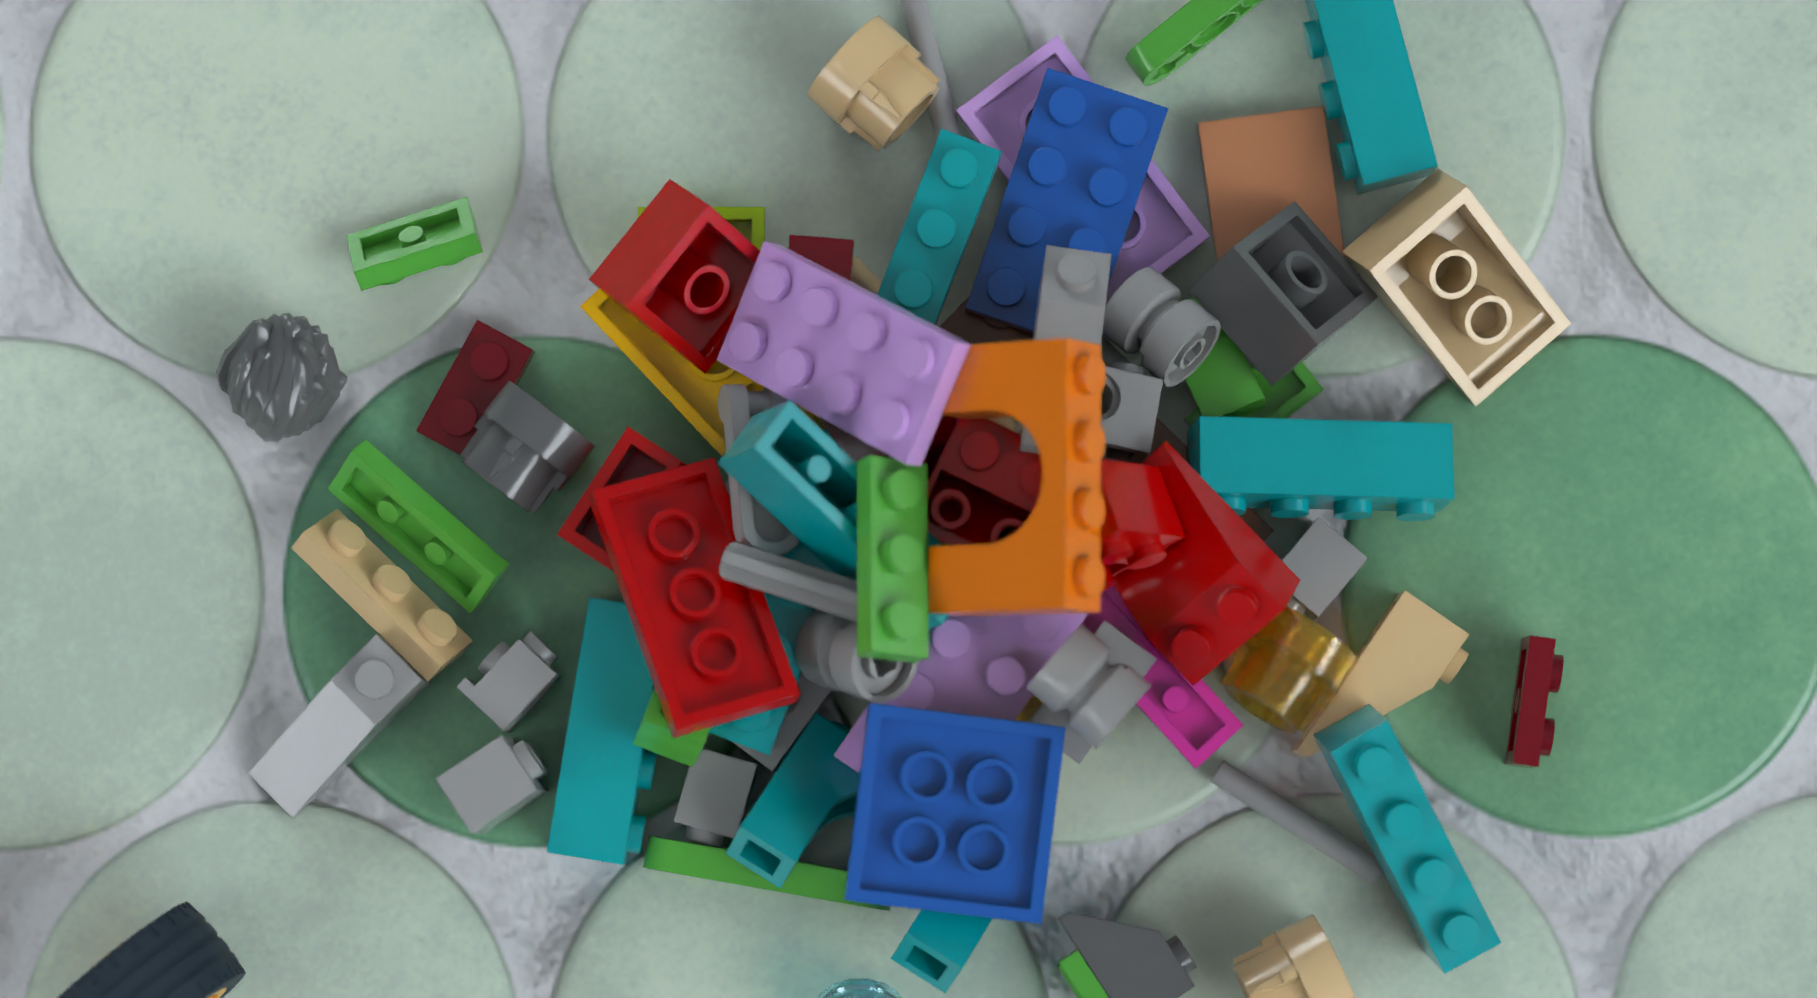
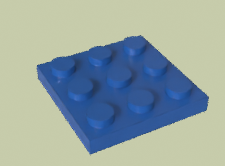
[844,702,1066,924]

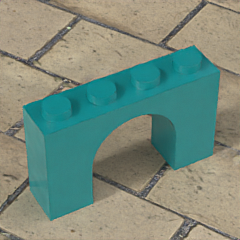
[726,713,993,993]

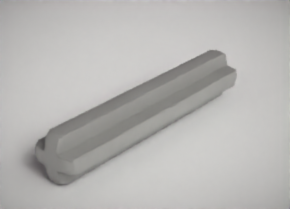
[719,542,857,622]

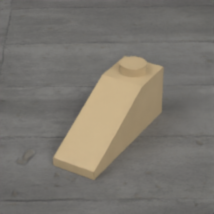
[1292,590,1469,758]

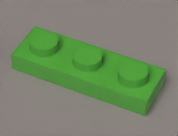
[328,439,510,614]
[857,455,929,663]

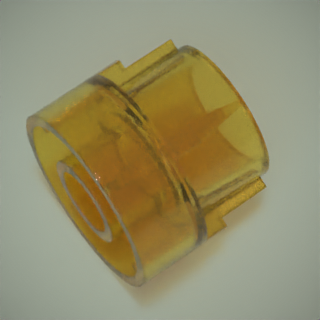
[1221,607,1357,734]

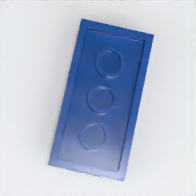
[965,68,1168,334]

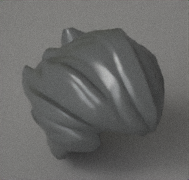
[216,313,348,443]

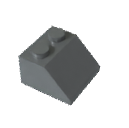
[1188,201,1378,386]

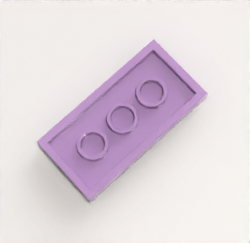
[956,35,1210,304]
[717,241,971,467]
[833,613,1088,773]

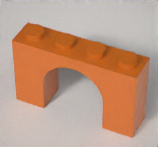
[928,338,1106,617]

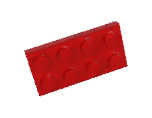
[589,457,800,738]

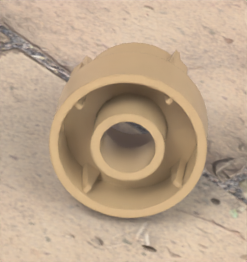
[807,16,940,151]
[1233,914,1355,998]

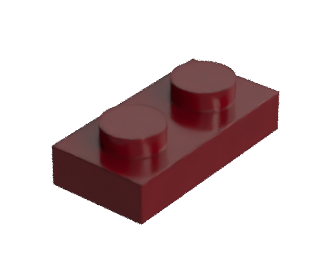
[416,320,535,455]
[1504,635,1564,768]

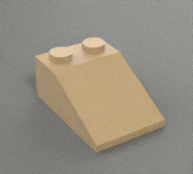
[1342,169,1572,407]

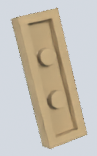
[291,508,473,681]

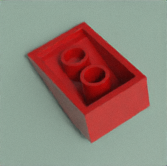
[1113,441,1300,686]

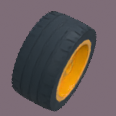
[58,902,246,998]

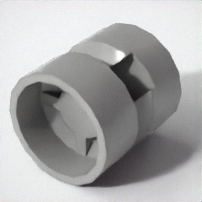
[1102,267,1221,387]
[796,609,918,703]
[1026,624,1152,749]

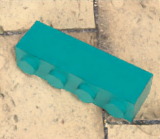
[1302,0,1438,195]
[718,400,949,629]
[1187,416,1455,521]
[547,597,657,865]
[1313,704,1501,974]

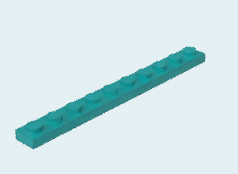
[709,128,1002,756]

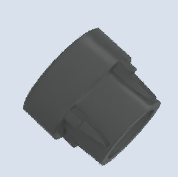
[459,380,595,513]

